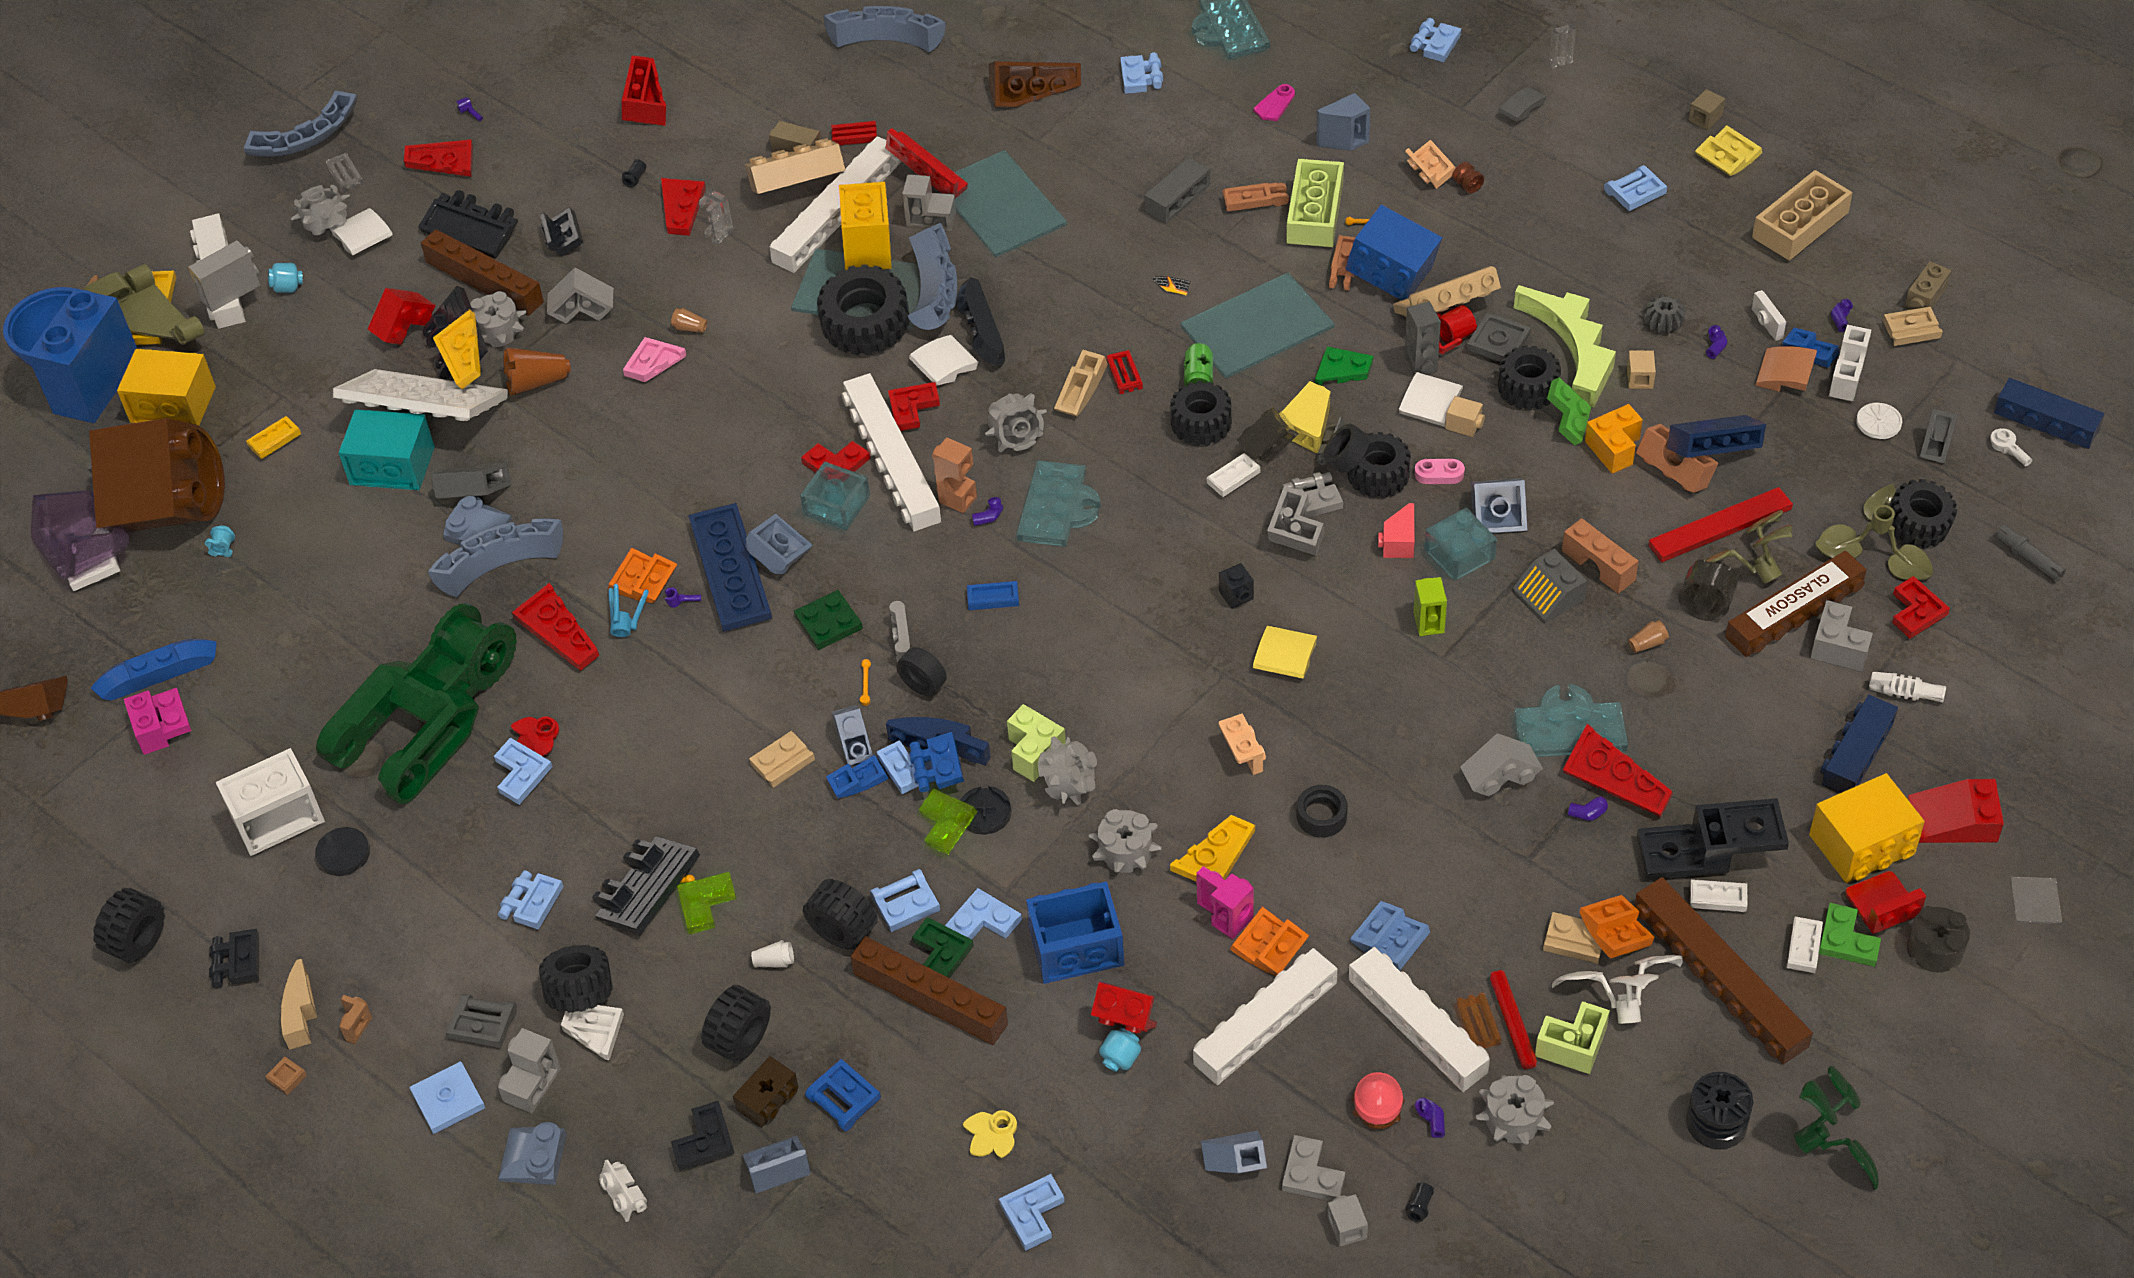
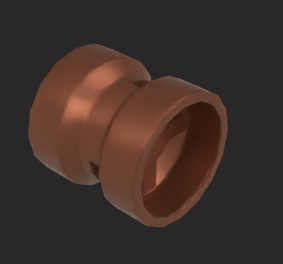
[1452,162,1485,194]

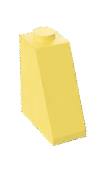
[1277,381,1330,453]

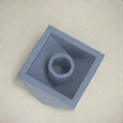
[742,1135,811,1193]

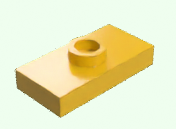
[246,416,301,459]

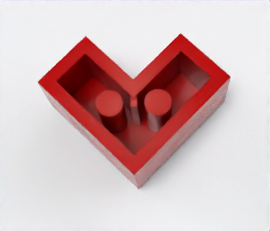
[368,288,436,344]

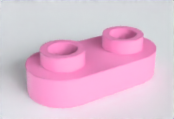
[1414,459,1465,484]

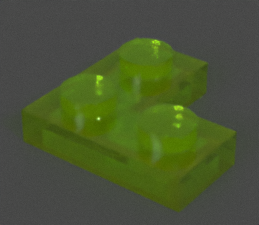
[919,789,977,855]
[677,872,736,934]

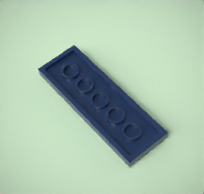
[688,503,772,632]

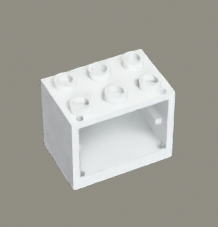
[216,748,325,856]

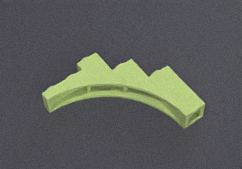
[1514,285,1616,407]

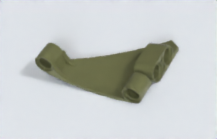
[83,264,205,345]

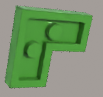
[1547,378,1591,446]
[1819,903,1881,967]

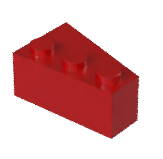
[622,55,666,126]

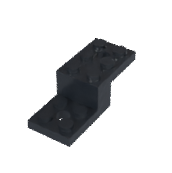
[1637,798,1789,880]

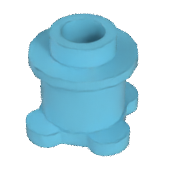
[205,525,235,557]

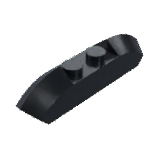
[957,277,1005,367]

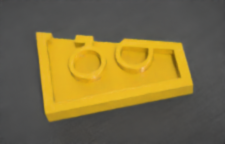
[433,310,481,389]
[1170,815,1255,882]

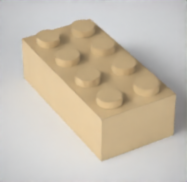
[745,138,845,194]
[1752,170,1853,261]

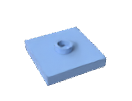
[410,1061,485,1134]

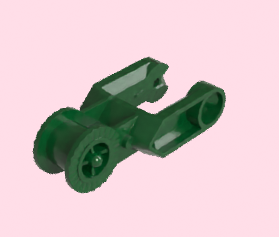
[316,603,517,804]

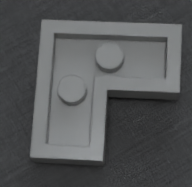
[1282,1135,1345,1201]

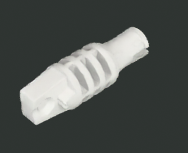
[1869,672,1946,703]

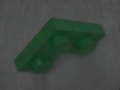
[912,917,974,978]

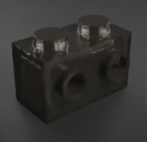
[1237,407,1299,467]

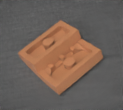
[1756,347,1817,392]

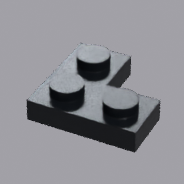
[671,1100,735,1171]

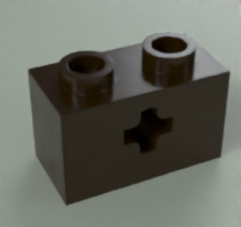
[733,1056,799,1128]

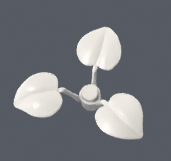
[1552,955,1683,1024]

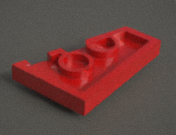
[404,140,473,177]
[661,178,706,236]

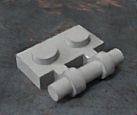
[1282,472,1343,518]

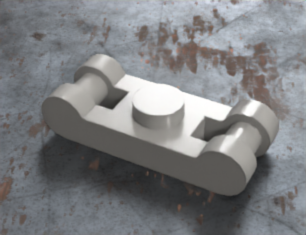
[889,601,910,662]

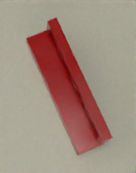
[885,128,968,198]

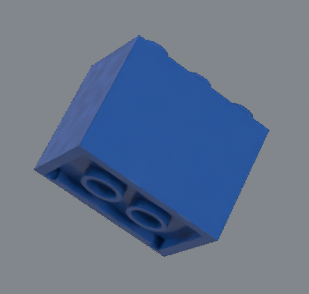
[1345,205,1443,300]
[1026,882,1125,984]

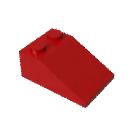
[1907,779,2004,843]

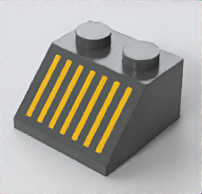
[1512,549,1587,624]

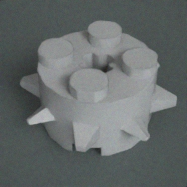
[291,185,350,235]
[470,291,526,347]
[985,393,1047,452]
[1038,736,1097,805]
[1089,809,1162,873]
[1476,1075,1554,1145]

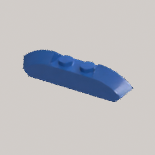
[91,639,217,701]

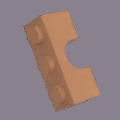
[1636,424,1718,493]
[932,437,977,514]
[1562,518,1639,594]

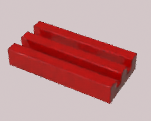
[831,121,877,146]
[1106,350,1143,394]

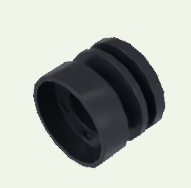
[1686,1072,1754,1150]

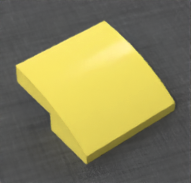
[1695,125,1762,176]
[1253,626,1317,678]

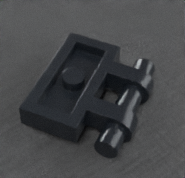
[209,928,259,988]

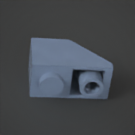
[831,705,873,765]
[1201,1131,1267,1173]

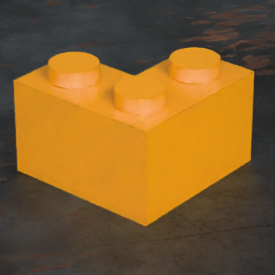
[1585,404,1643,474]

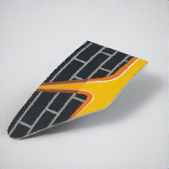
[1153,276,1191,295]

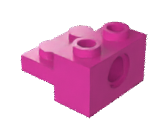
[124,688,192,755]
[1196,866,1254,939]

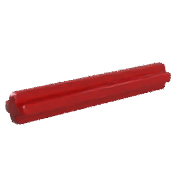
[1490,970,1537,1070]

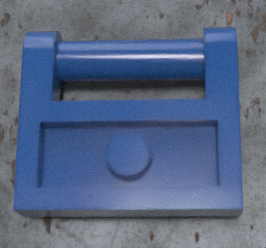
[805,1059,881,1131]

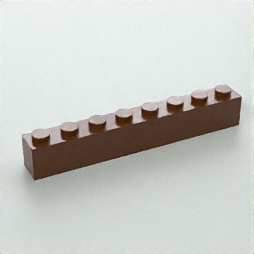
[1634,877,1813,1065]

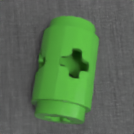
[1184,343,1213,387]

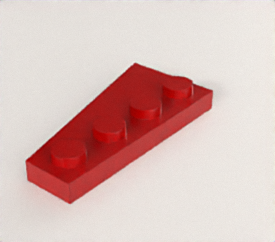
[512,583,599,671]
[1563,724,1673,817]

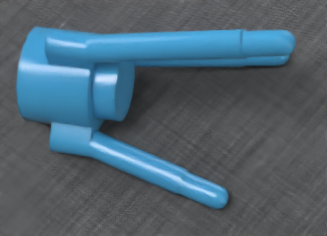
[608,584,649,637]

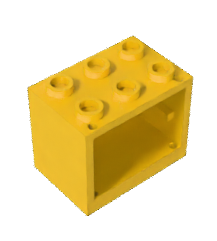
[839,182,892,271]
[117,349,216,426]
[1809,773,1925,883]

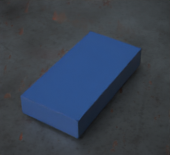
[967,581,1019,610]

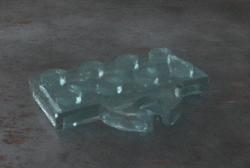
[1192,0,1270,59]
[1017,460,1101,547]
[1514,684,1628,757]

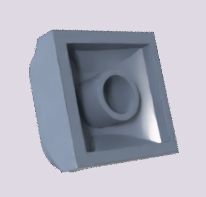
[443,496,512,545]
[746,514,813,574]
[498,1122,567,1185]

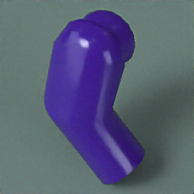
[1706,325,1728,359]
[972,497,1003,526]
[1415,1098,1445,1138]

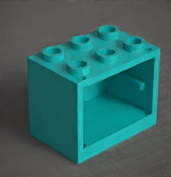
[339,409,435,491]

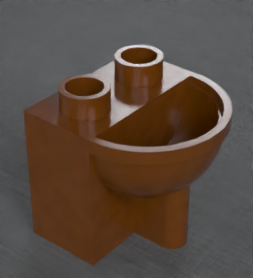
[89,418,225,533]

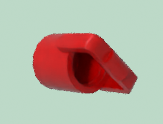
[1437,305,1477,354]

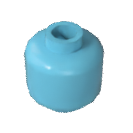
[268,263,303,293]
[1099,1028,1141,1072]

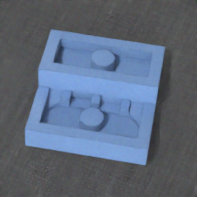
[1350,901,1430,971]

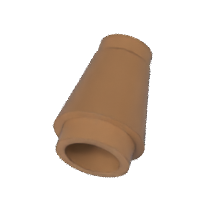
[671,308,708,333]
[1628,620,1669,653]

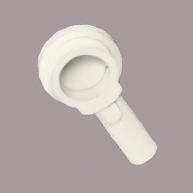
[1990,429,2032,467]

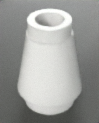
[752,940,794,968]

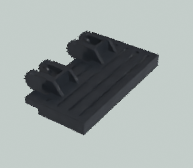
[418,190,518,258]
[422,286,488,381]
[592,836,700,935]

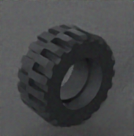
[817,265,909,355]

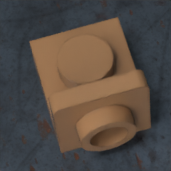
[339,995,372,1044]

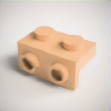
[1405,140,1456,189]
[1219,714,1266,775]

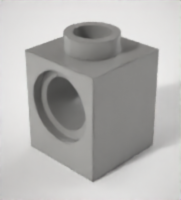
[1327,1194,1368,1247]

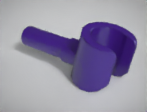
[456,97,483,121]
[665,588,701,608]

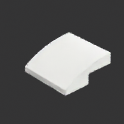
[330,208,393,255]
[909,335,978,386]
[1399,372,1463,427]

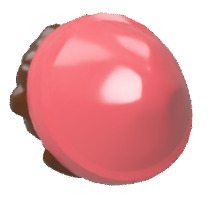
[1351,1072,1405,1130]

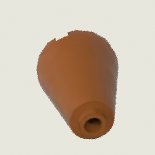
[503,348,571,395]

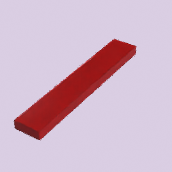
[1648,487,1793,563]

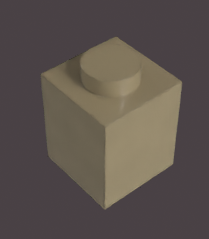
[1689,89,1726,130]

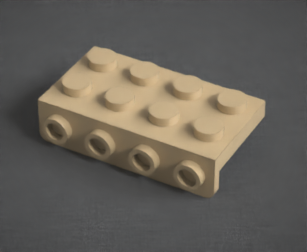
[1393,266,1501,317]

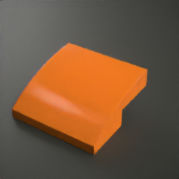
[608,548,677,603]
[1579,895,1655,959]
[1229,906,1310,976]

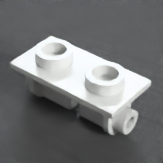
[600,1160,647,1222]

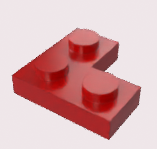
[888,382,940,431]
[801,441,871,487]
[1892,576,1950,639]

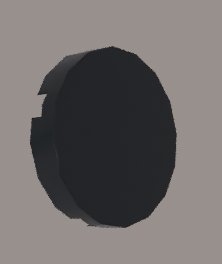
[958,786,1012,835]
[316,827,370,876]

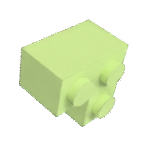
[1007,704,1066,782]
[1535,1002,1610,1074]

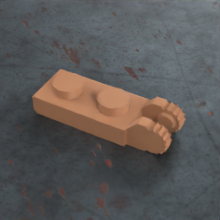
[1223,182,1290,212]
[1329,235,1356,290]

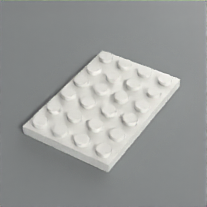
[333,369,508,421]

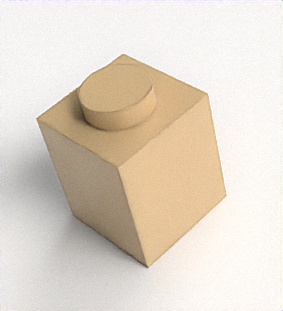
[1627,350,1656,389]
[1445,396,1485,437]

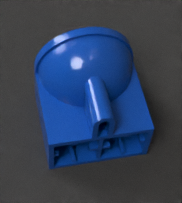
[3,287,137,423]

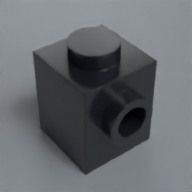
[1219,563,1254,609]

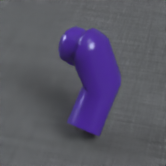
[1831,299,1853,332]
[1568,797,1608,821]

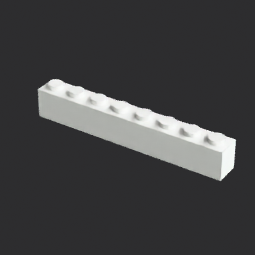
[769,136,901,273]
[841,373,941,532]

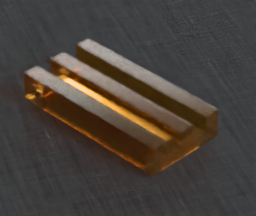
[1456,992,1501,1048]

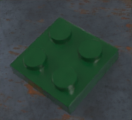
[794,590,863,651]

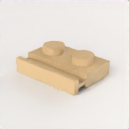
[1883,307,1943,346]
[749,731,815,788]
[1543,912,1602,964]

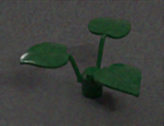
[1794,1066,1879,1190]

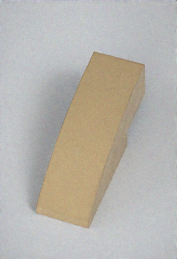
[1054,350,1108,417]
[281,959,318,1050]

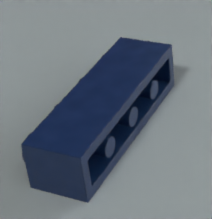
[1994,378,2105,449]
[1667,415,1766,458]
[1820,694,1898,793]

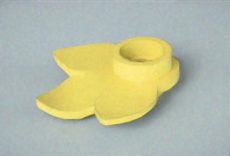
[963,1110,1017,1158]

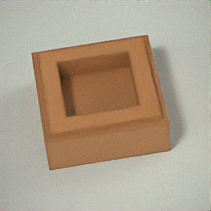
[265,1057,307,1095]

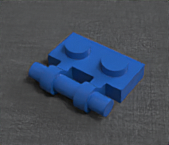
[909,732,964,792]

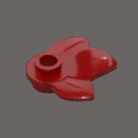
[511,716,559,757]

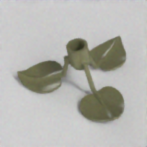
[1815,484,1933,581]
[1692,510,1793,584]

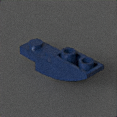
[886,717,991,766]

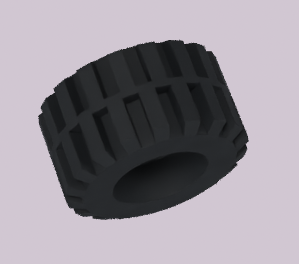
[1498,346,1561,410]
[1170,381,1232,446]
[1348,432,1411,498]
[1889,479,1957,549]
[802,879,878,950]
[93,888,165,963]
[539,945,613,1013]
[701,984,771,1063]

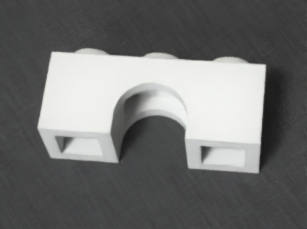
[1829,325,1871,401]

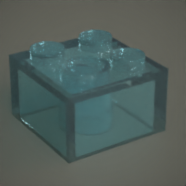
[800,461,870,531]
[1424,507,1497,581]

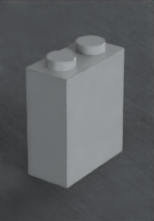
[188,240,260,312]

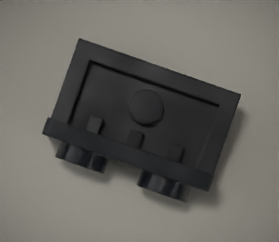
[540,207,584,257]

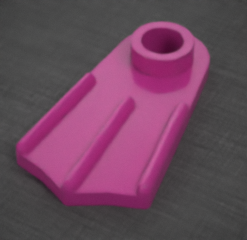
[1253,84,1295,121]

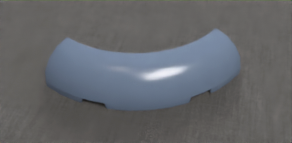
[824,6,946,52]
[244,91,357,157]
[907,223,957,330]
[428,519,563,597]

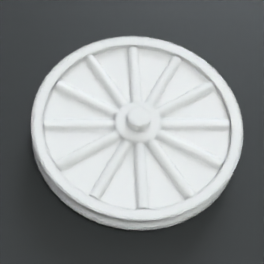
[1856,403,1902,439]

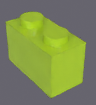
[1413,577,1447,636]

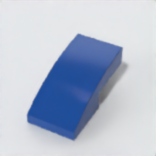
[1782,328,1839,368]
[826,755,889,798]

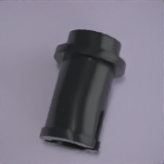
[622,159,647,187]
[1405,1182,1434,1222]

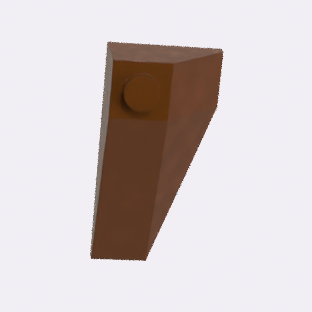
[989,61,1081,107]
[0,675,68,721]

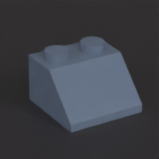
[1470,478,1527,534]

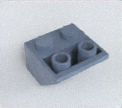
[1316,93,1370,151]

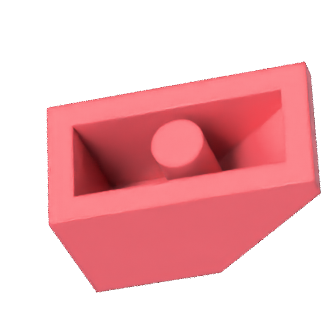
[1378,503,1415,558]

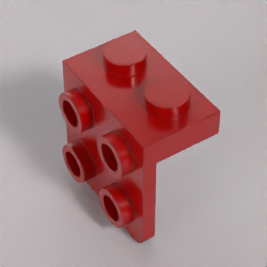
[1845,871,1927,934]
[1091,982,1157,1033]

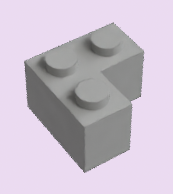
[903,175,956,231]
[547,268,613,323]
[1267,486,1324,556]
[1811,600,1873,672]
[1460,733,1543,797]
[498,1028,561,1114]

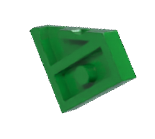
[1315,346,1374,386]

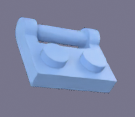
[1604,165,1667,211]
[870,869,940,932]

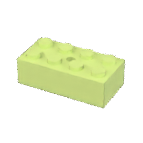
[1287,159,1344,247]

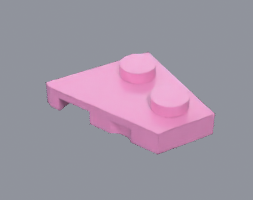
[623,337,686,382]

